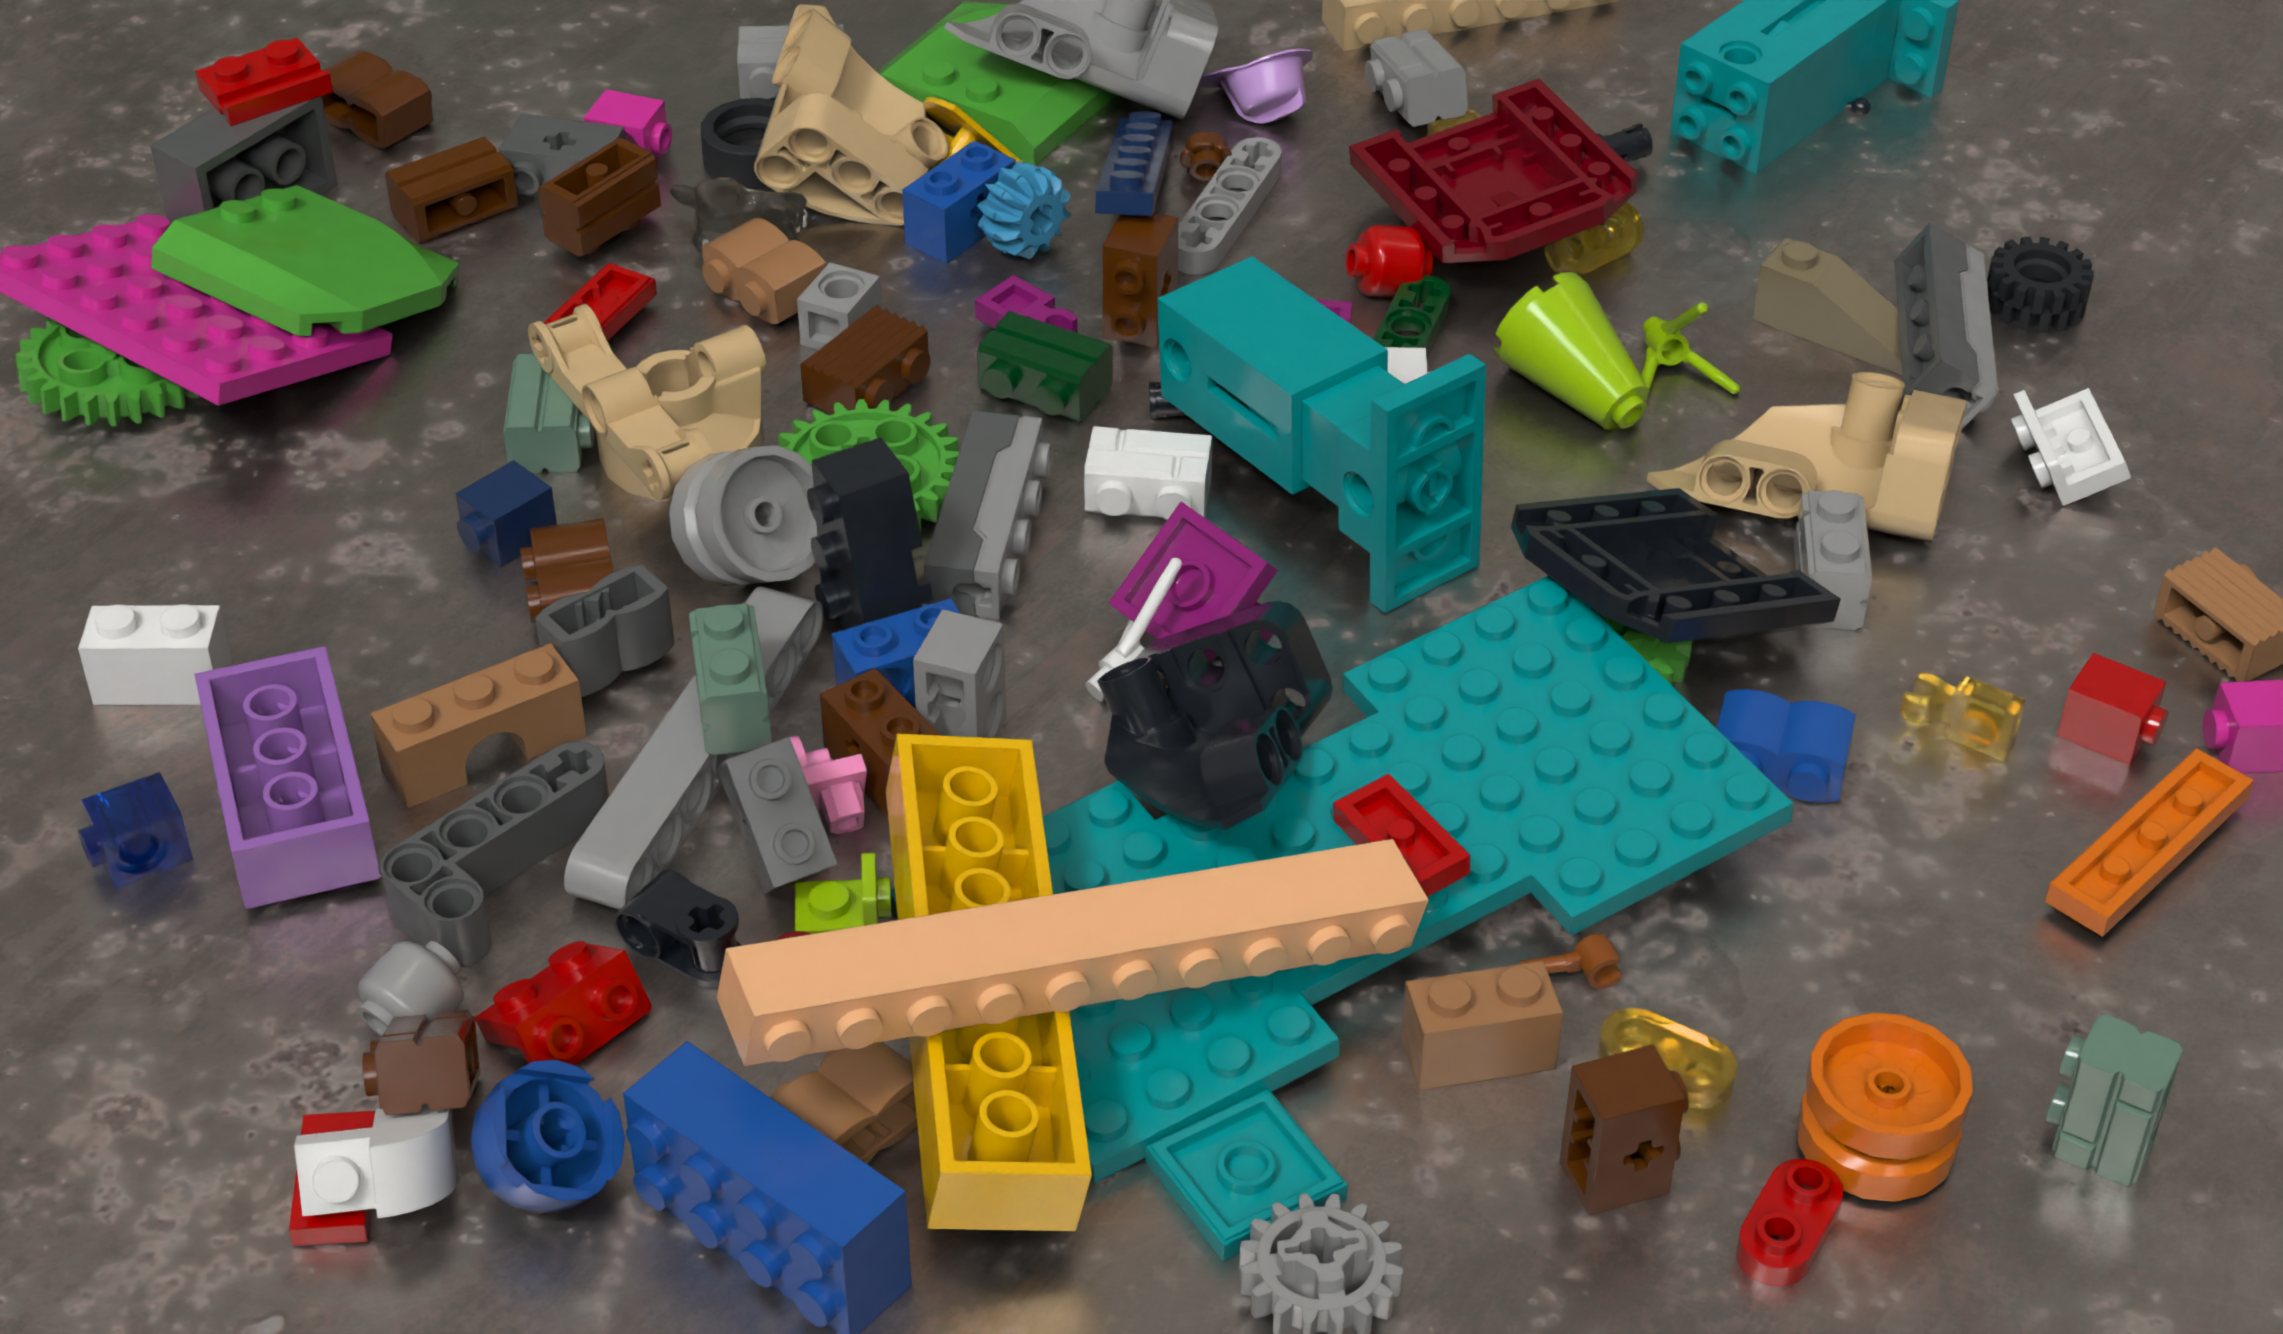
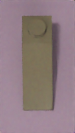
[1752,237,1903,376]

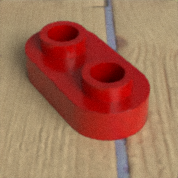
[1736,1159,1843,1287]

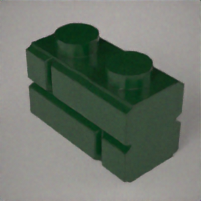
[977,311,1113,423]

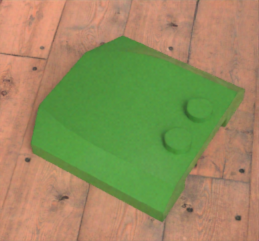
[876,1,1116,166]
[151,185,459,336]

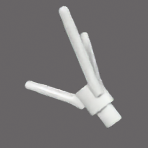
[1085,558,1223,701]

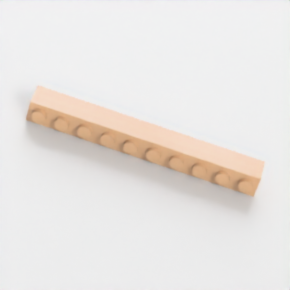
[717,839,1429,1066]

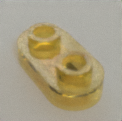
[1545,202,1644,276]
[1598,1008,1737,1109]

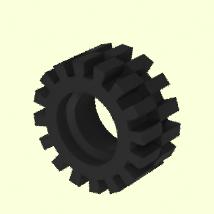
[1987,236,2094,333]

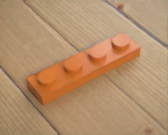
[2045,748,2254,937]

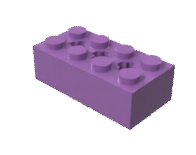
[194,646,381,909]

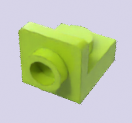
[795,853,892,934]

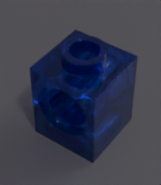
[78,772,193,889]

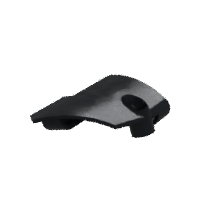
[1097,601,1333,830]

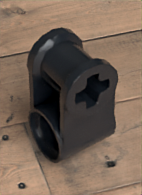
[614,869,742,988]

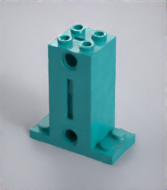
[1670,0,1959,174]

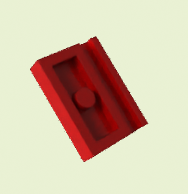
[195,37,333,126]

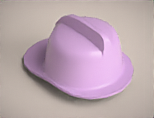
[1197,48,1313,124]

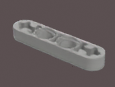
[1178,137,1282,275]

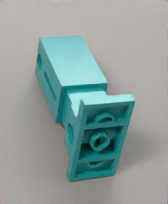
[1158,256,1486,614]

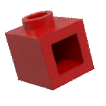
[2057,653,2169,766]

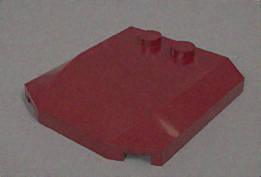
[1349,78,1638,263]

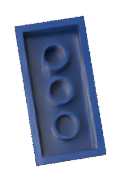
[623,1041,912,1334]

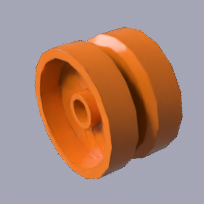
[1797,1012,1973,1202]

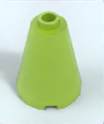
[1493,272,1649,430]

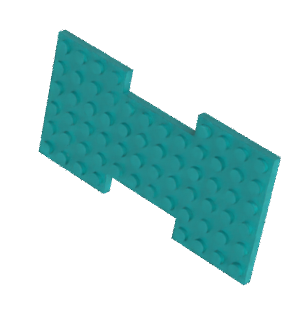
[890,575,1793,1183]

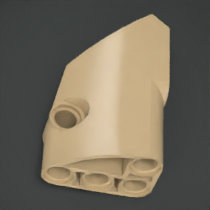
[754,4,948,226]
[1647,372,1967,543]

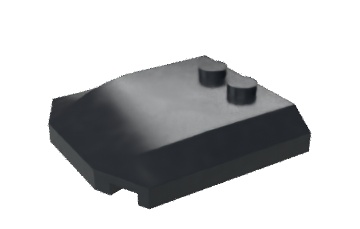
[1510,488,1841,643]

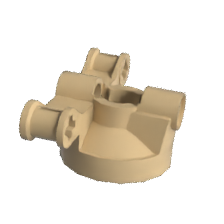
[528,304,766,501]

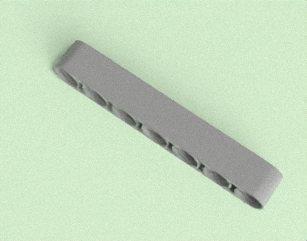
[564,586,823,910]

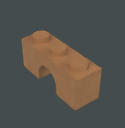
[370,643,587,809]

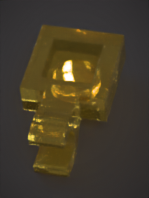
[1900,672,2025,761]

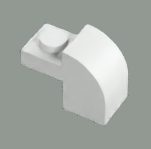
[294,1104,458,1218]

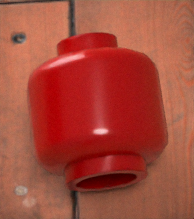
[1345,225,1433,298]

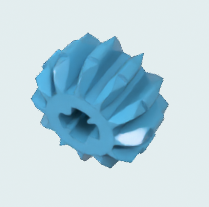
[977,161,1071,259]

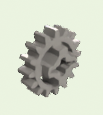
[1239,1194,1403,1334]

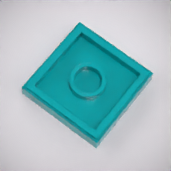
[1145,1088,1348,1262]

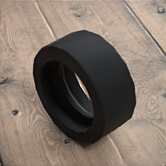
[701,98,775,189]

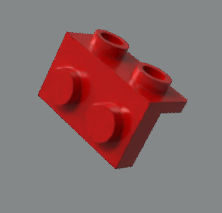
[475,941,652,1066]

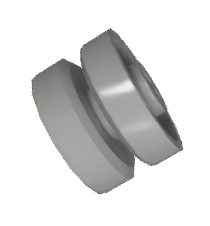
[669,445,817,587]

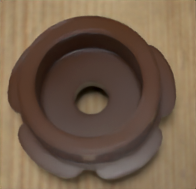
[1180,132,1232,181]

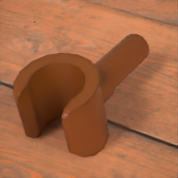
[1520,934,1622,989]

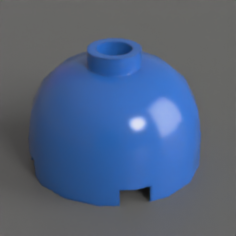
[471,1060,625,1214]

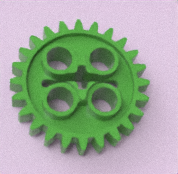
[15,317,200,426]
[778,399,959,532]

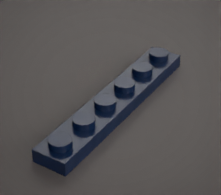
[1095,111,1173,216]

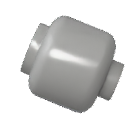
[357,940,464,1037]

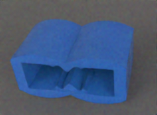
[1716,689,1856,803]

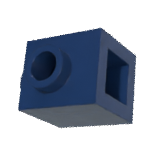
[455,460,557,567]

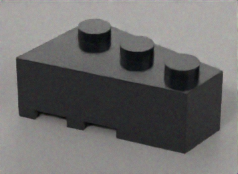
[807,437,933,630]

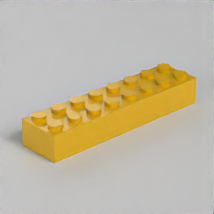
[886,734,1092,1231]

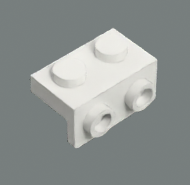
[2011,388,2131,506]

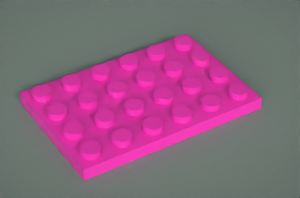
[0,214,392,406]

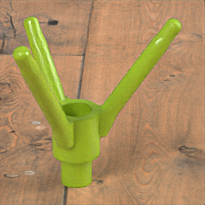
[1641,302,1740,403]

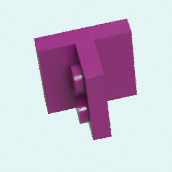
[1109,501,1278,663]

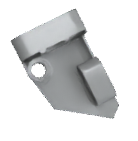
[944,0,1218,120]

